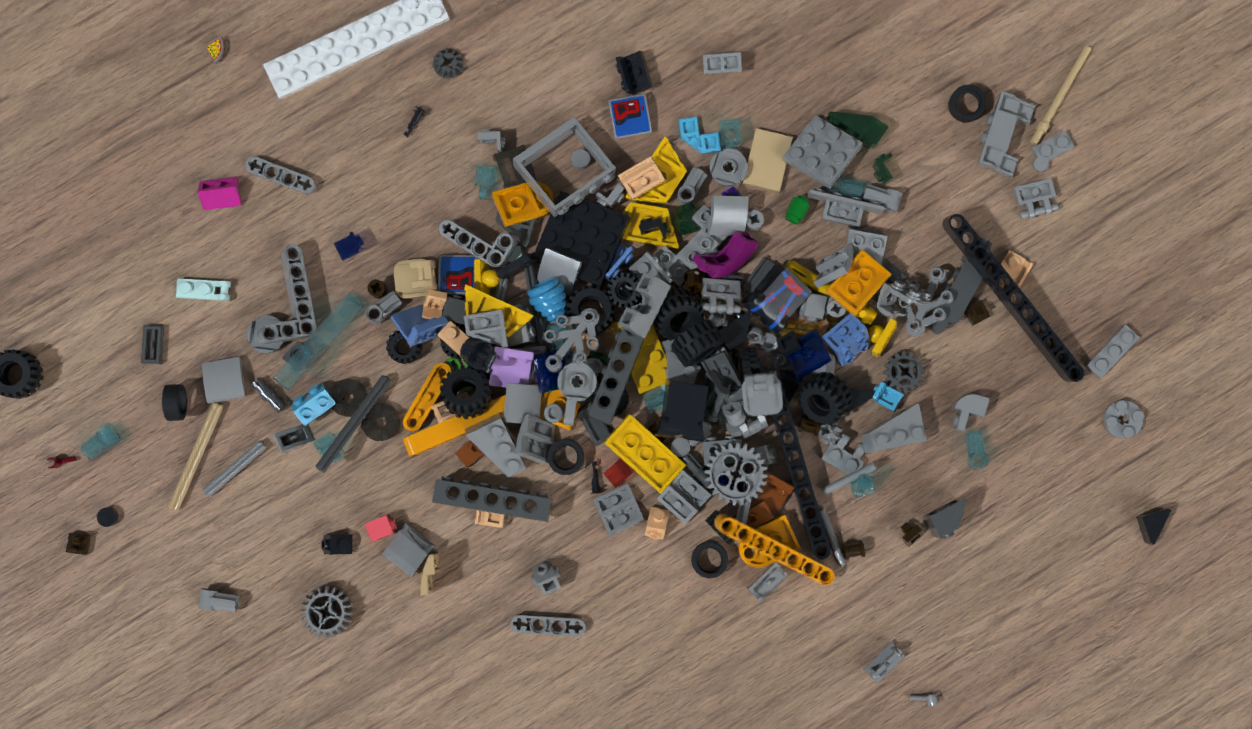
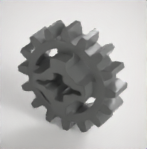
[882,351,925,393]

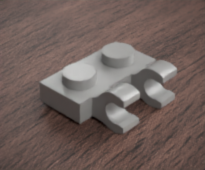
[821,434,865,475]

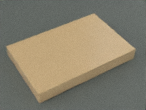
[742,128,793,193]

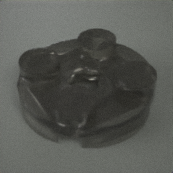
[329,379,368,417]
[361,403,401,441]

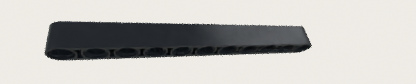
[942,214,1084,382]
[758,355,831,560]

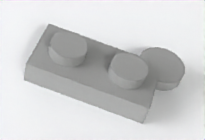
[1031,130,1075,172]

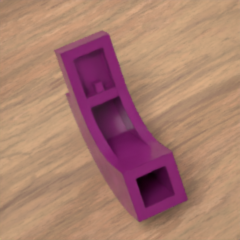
[692,231,759,278]

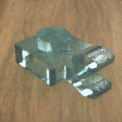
[475,166,496,200]

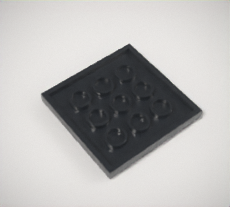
[534,191,631,288]

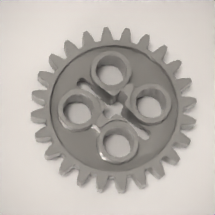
[704,442,768,506]

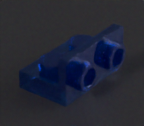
[533,350,565,393]

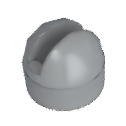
[747,327,763,343]

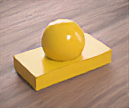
[474,259,500,295]
[868,319,898,358]

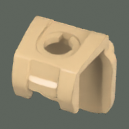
[394,259,438,299]

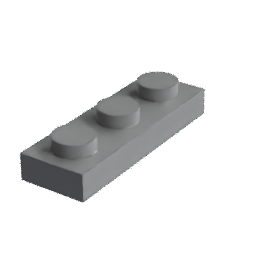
[1085,325,1140,379]

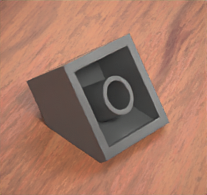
[923,499,966,539]

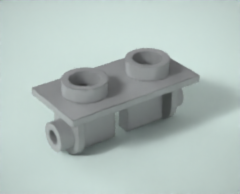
[864,642,905,683]

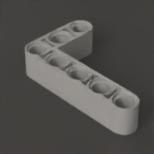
[257,244,316,344]

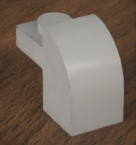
[951,394,990,432]

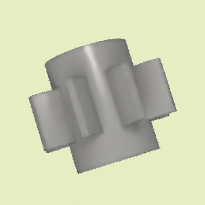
[818,422,843,445]

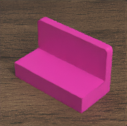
[198,176,241,210]

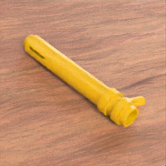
[785,260,878,326]

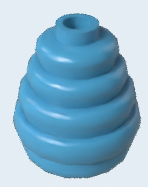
[527,277,567,324]

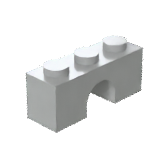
[618,273,671,338]

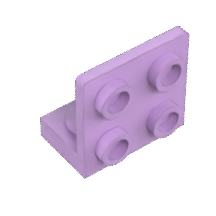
[489,347,534,388]

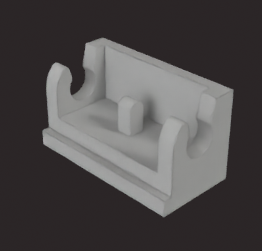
[702,52,742,74]
[747,562,788,602]

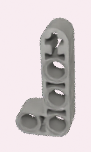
[439,220,518,267]

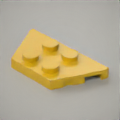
[625,137,687,204]
[622,202,679,250]
[464,285,534,339]

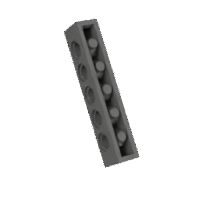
[586,308,645,426]
[432,476,552,522]

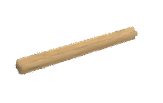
[168,403,223,511]

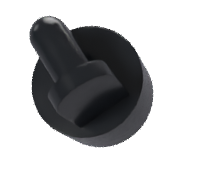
[460,337,497,374]

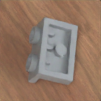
[629,252,672,285]

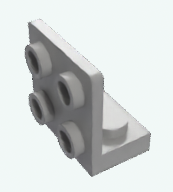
[846,226,888,265]

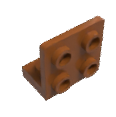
[750,471,794,518]

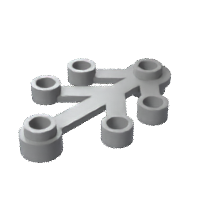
[899,267,954,337]
[544,308,599,372]

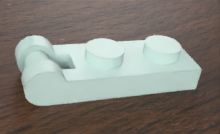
[176,278,231,301]

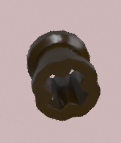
[684,269,702,295]
[367,279,387,299]
[798,415,821,436]
[842,540,865,560]

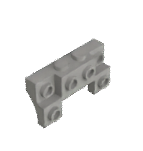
[977,91,1035,178]
[655,204,729,287]

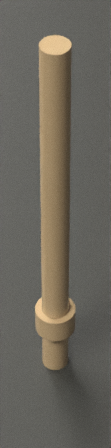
[1030,46,1091,145]

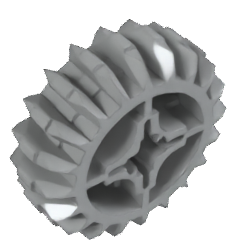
[300,585,354,639]

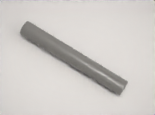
[822,462,877,495]
[820,509,846,566]

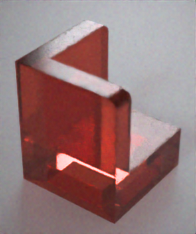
[604,458,633,488]

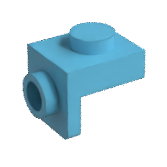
[873,381,904,412]

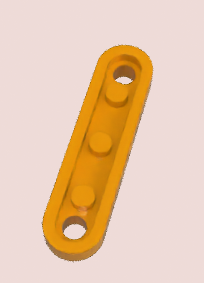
[403,362,452,432]

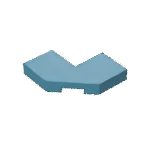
[678,116,721,155]

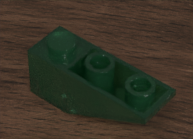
[827,111,889,149]

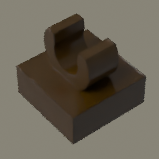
[964,300,990,326]
[900,522,923,547]
[66,533,91,555]

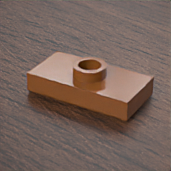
[455,440,484,468]
[733,500,774,536]

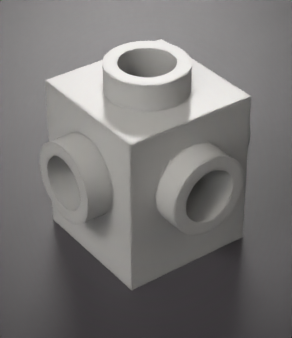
[531,560,561,596]

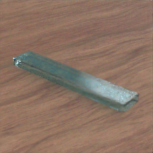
[273,293,364,391]

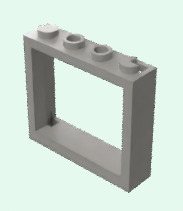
[513,117,616,218]

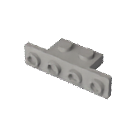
[807,188,884,228]

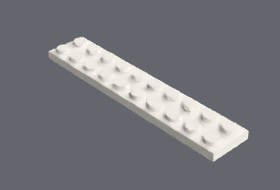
[263,0,450,100]

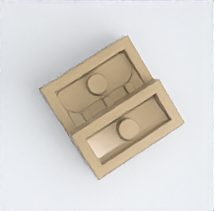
[420,553,440,595]

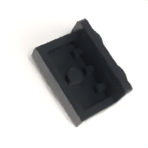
[616,51,653,95]

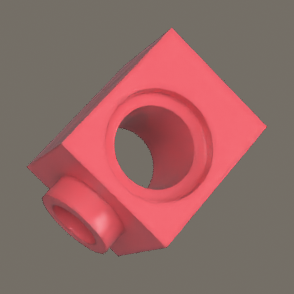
[365,515,397,542]

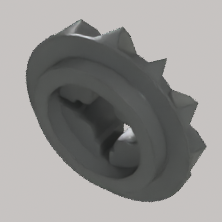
[433,48,463,79]

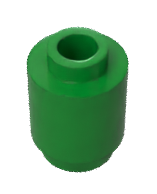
[785,195,810,225]

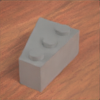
[861,403,927,454]
[465,413,526,477]

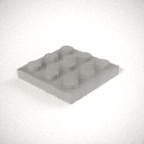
[783,115,863,189]

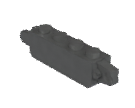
[932,238,992,335]

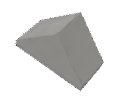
[273,424,313,453]

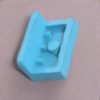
[291,382,335,425]

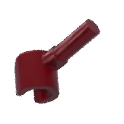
[47,456,77,469]

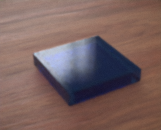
[787,329,832,379]

